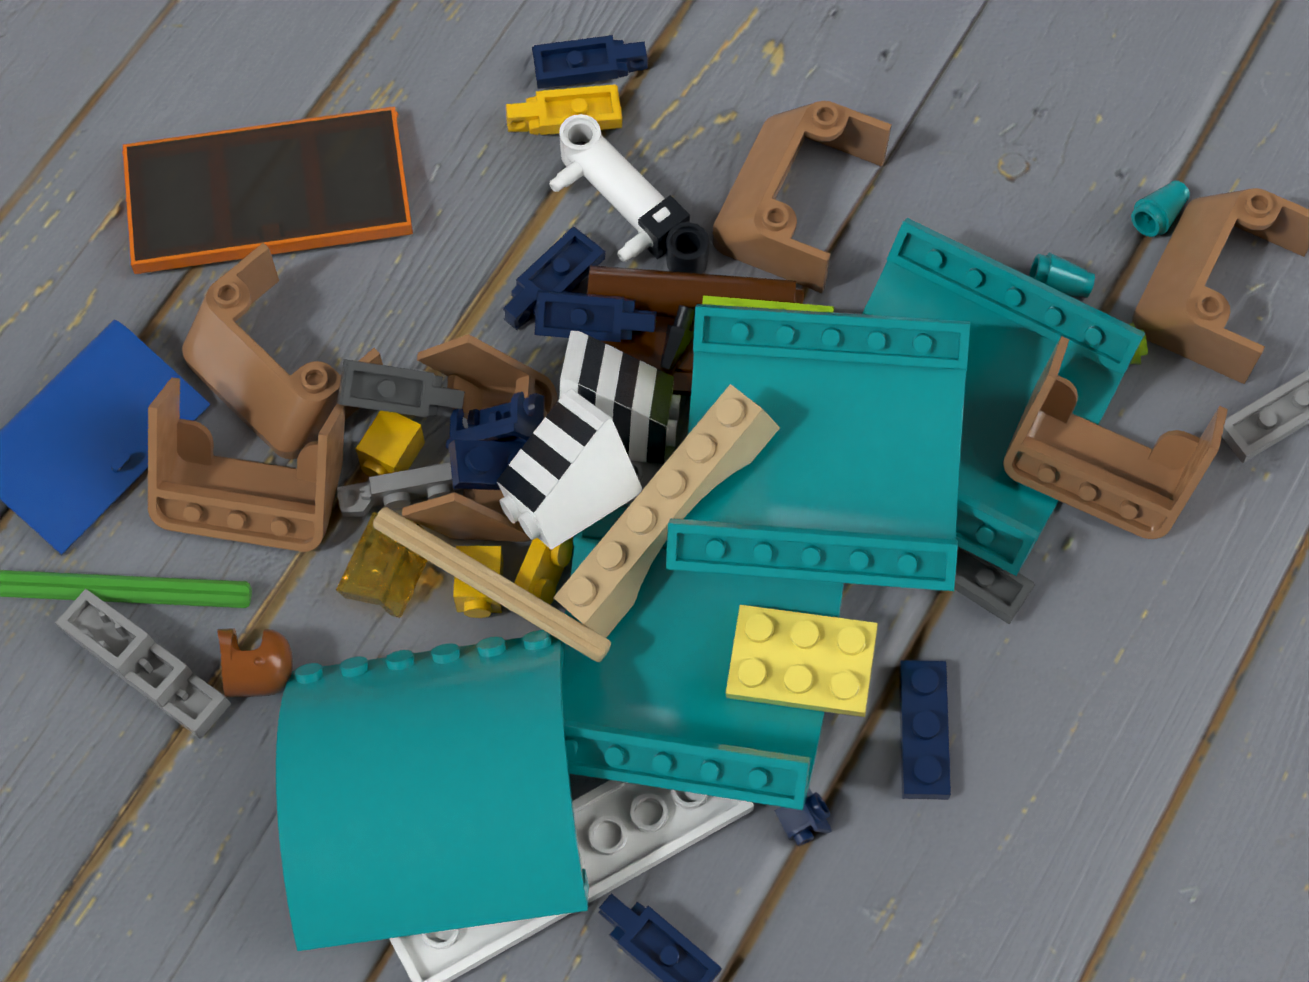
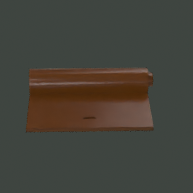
[587,265,804,396]

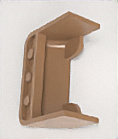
[712,101,892,293]
[1132,188,1309,384]
[182,243,383,459]
[402,334,558,542]
[1003,336,1228,539]
[148,377,346,552]

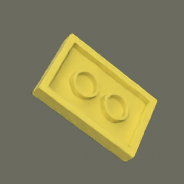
[726,605,878,717]

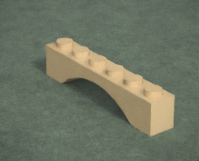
[553,384,780,638]

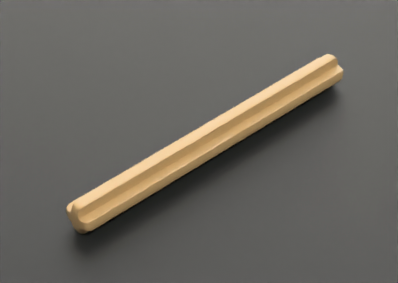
[373,507,611,662]

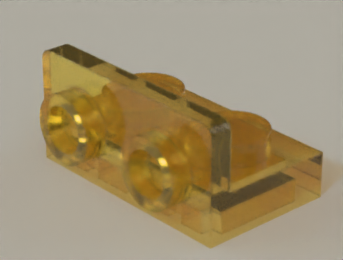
[336,512,428,618]

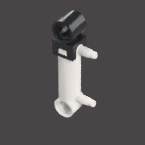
[549,114,709,274]

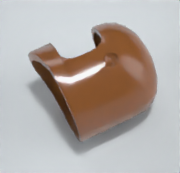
[217,628,293,698]

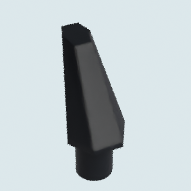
[660,305,695,369]

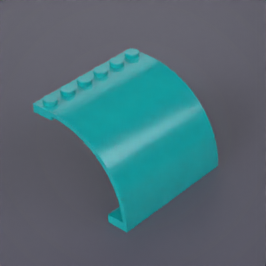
[862,218,1145,576]
[666,304,970,591]
[562,504,844,810]
[276,630,589,951]

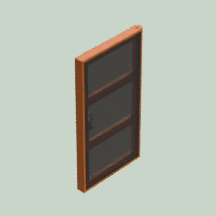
[122,106,413,274]

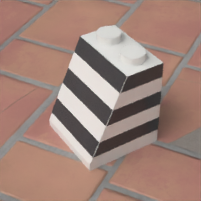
[559,331,681,464]
[497,389,643,550]

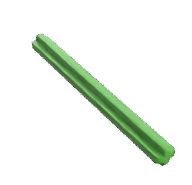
[0,570,252,608]

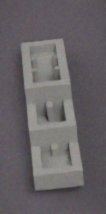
[55,589,231,739]

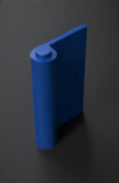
[0,320,210,556]

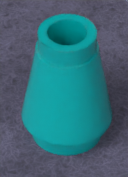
[1131,180,1190,237]
[1029,252,1095,298]

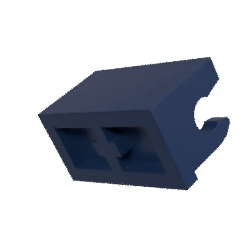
[446,392,544,449]

